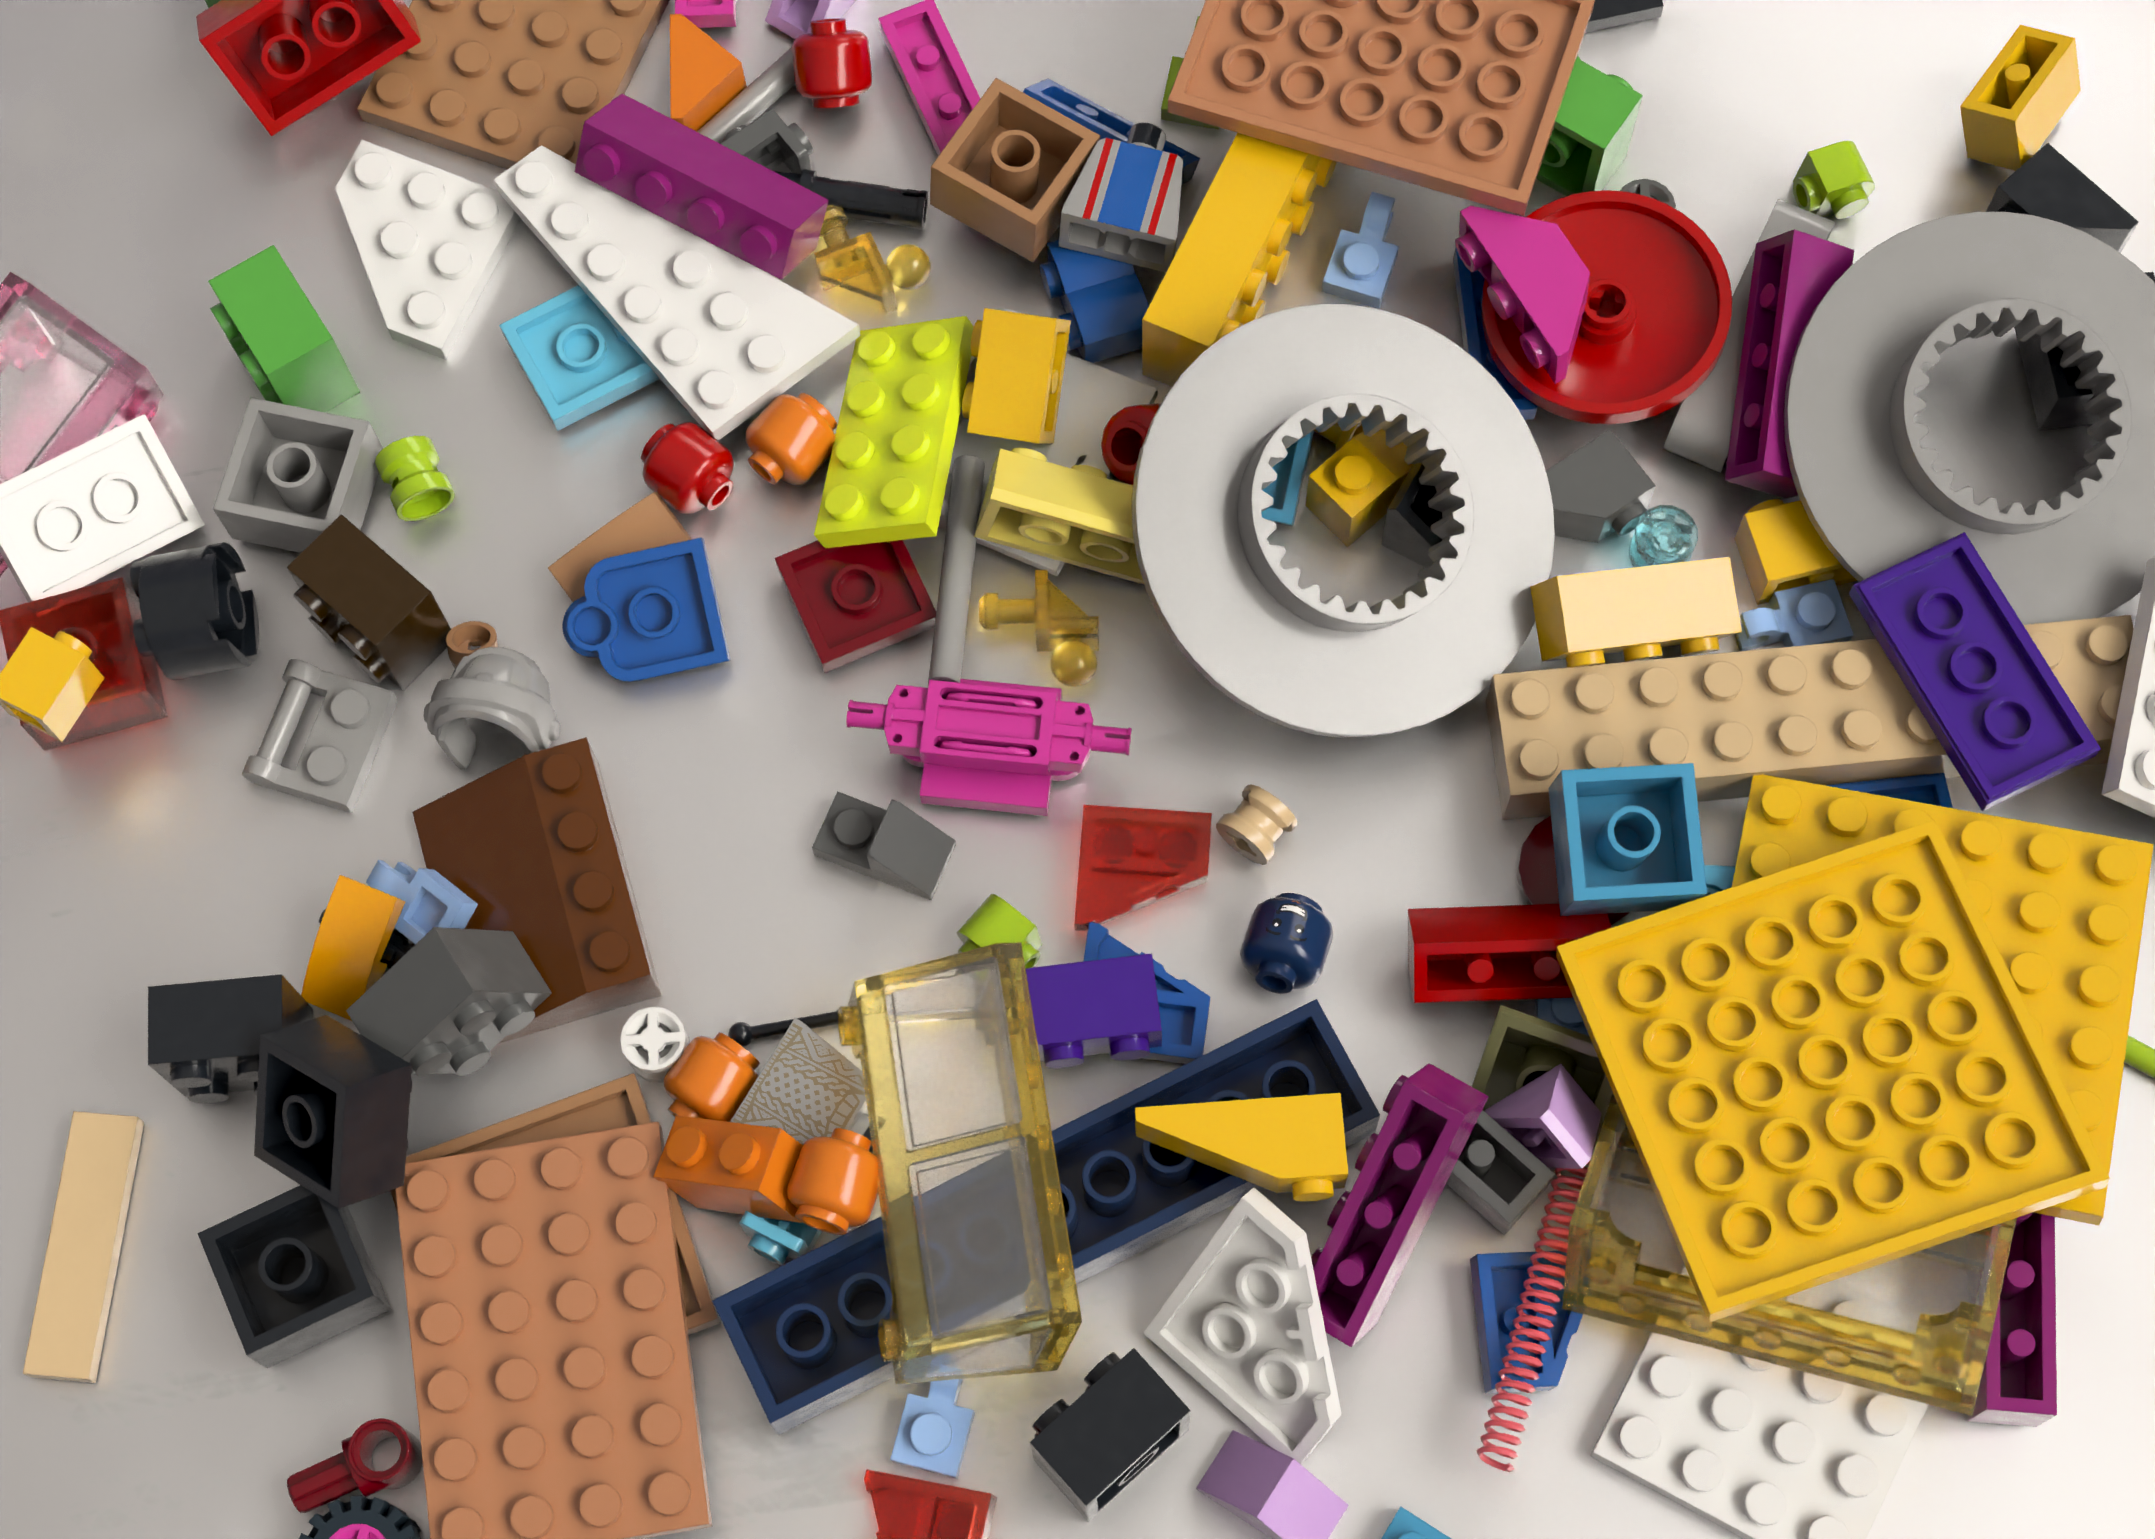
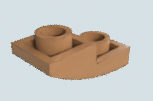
[548,492,692,602]

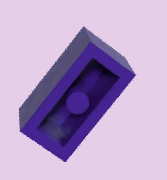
[1020,953,1162,1069]

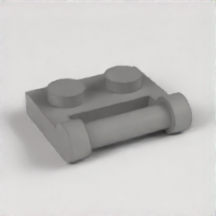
[242,659,398,813]

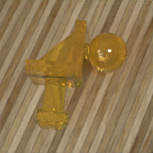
[814,205,931,314]
[979,570,1099,687]

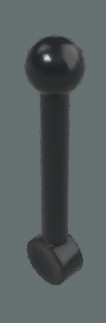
[728,1005,864,1047]

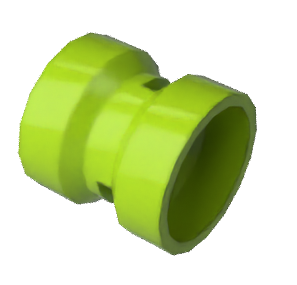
[375,436,455,521]

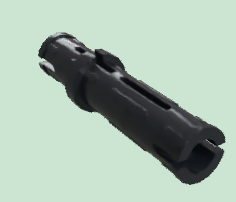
[774,169,928,230]

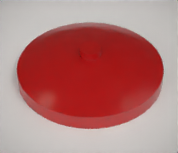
[1482,190,1732,425]

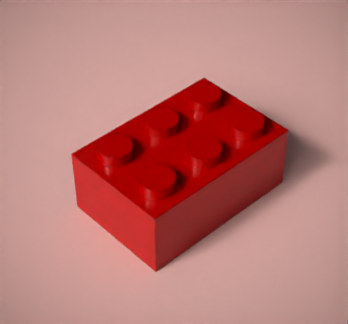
[196,0,421,137]

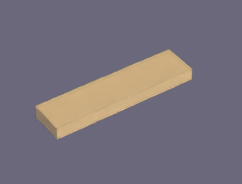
[23,1111,144,1383]

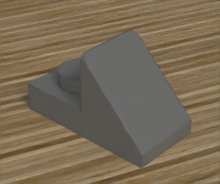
[812,791,956,900]

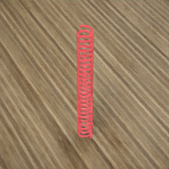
[1476,1156,1598,1472]

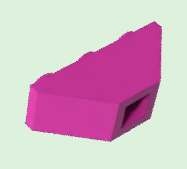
[1455,206,1590,384]

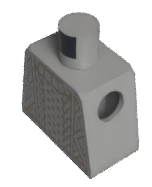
[730,1018,899,1164]

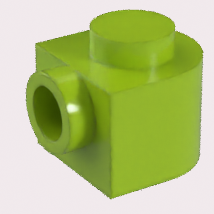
[1793,141,1875,219]
[957,894,1042,983]

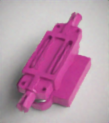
[846,679,1132,816]

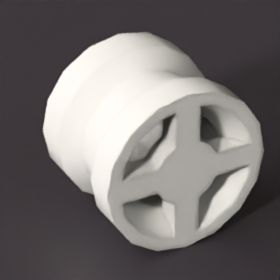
[620,1007,691,1083]

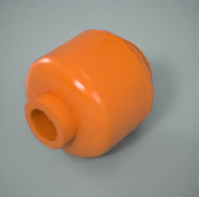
[746,393,837,485]
[664,1032,760,1122]
[787,1128,885,1235]

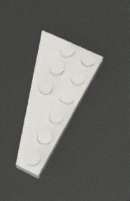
[493,145,861,441]

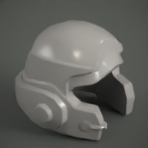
[423,647,560,770]

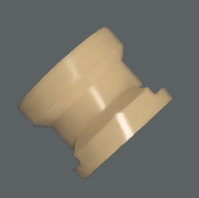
[1216,784,1298,865]

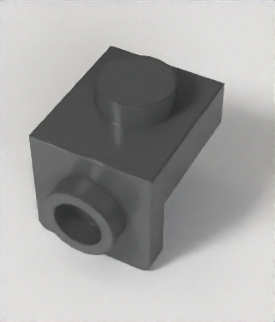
[721,109,814,174]

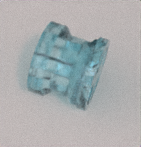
[1629,505,1698,567]

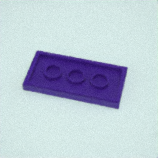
[1849,532,2101,812]

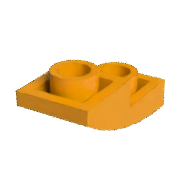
[301,875,406,1021]

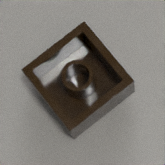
[287,514,451,691]

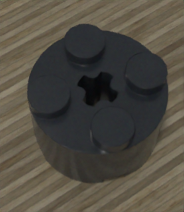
[130,542,259,680]

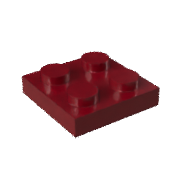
[774,540,936,673]

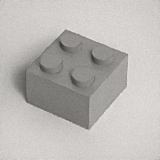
[213,397,383,553]

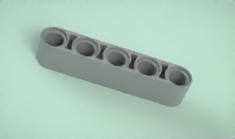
[1663,199,1835,473]

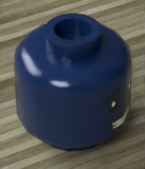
[1240,893,1333,994]

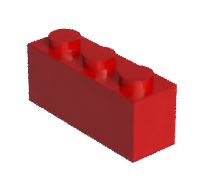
[1408,904,1611,1003]

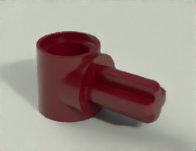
[287,1418,423,1513]

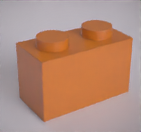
[653,1116,803,1223]

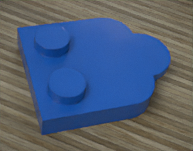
[562,537,731,682]

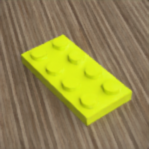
[814,316,974,548]

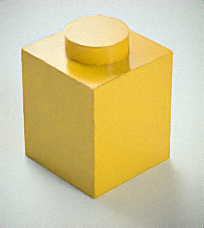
[0,627,105,742]

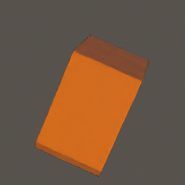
[670,14,747,132]

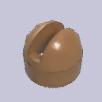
[446,621,498,668]

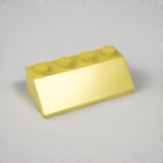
[974,448,1144,584]

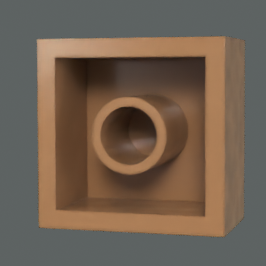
[930,78,1100,262]

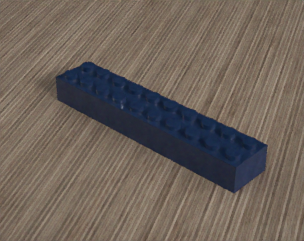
[712,999,1380,1435]

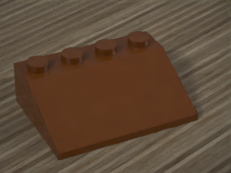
[412,737,662,1044]

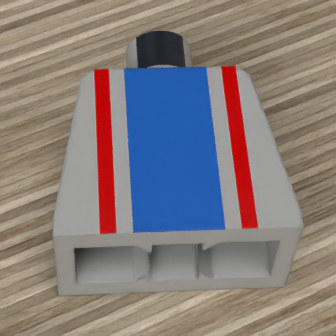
[1059,123,1183,272]

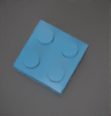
[1548,763,1707,916]

